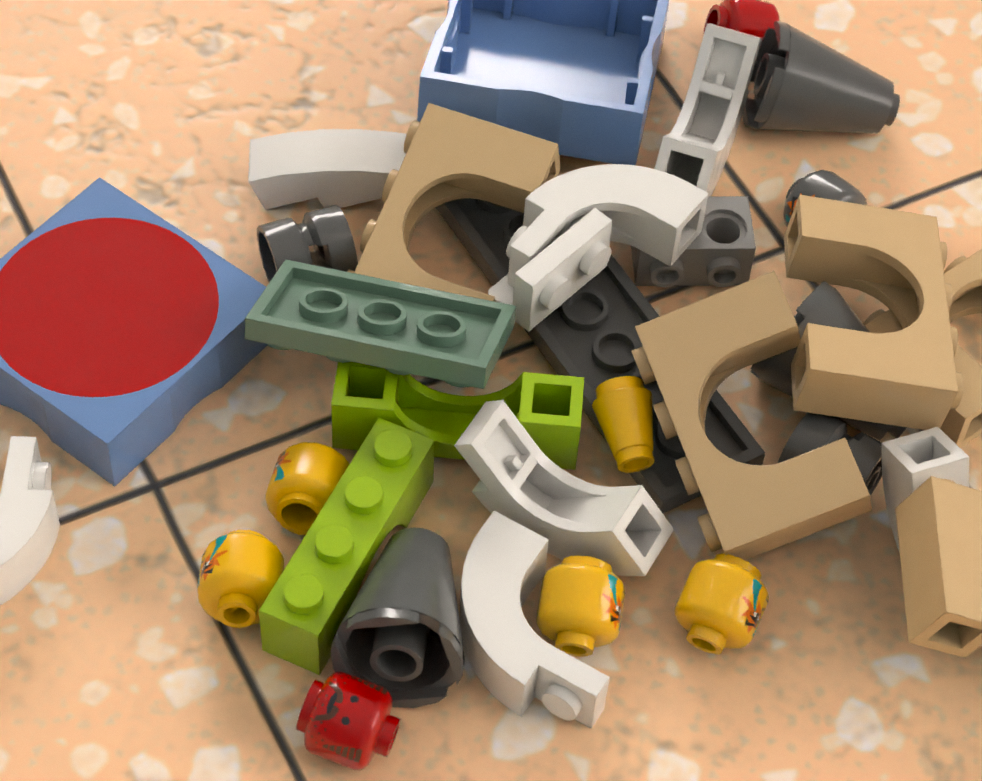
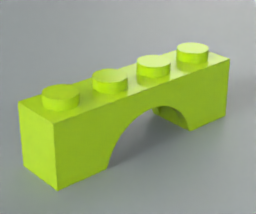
[331,362,584,470]
[259,417,435,675]

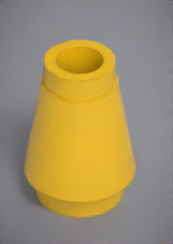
[592,376,654,473]

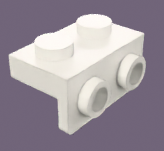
[488,208,613,331]

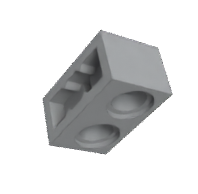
[631,196,756,288]

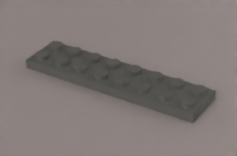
[436,198,765,514]

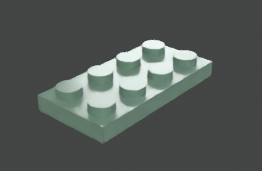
[245,259,516,389]

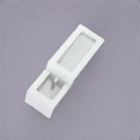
[248,129,406,210]

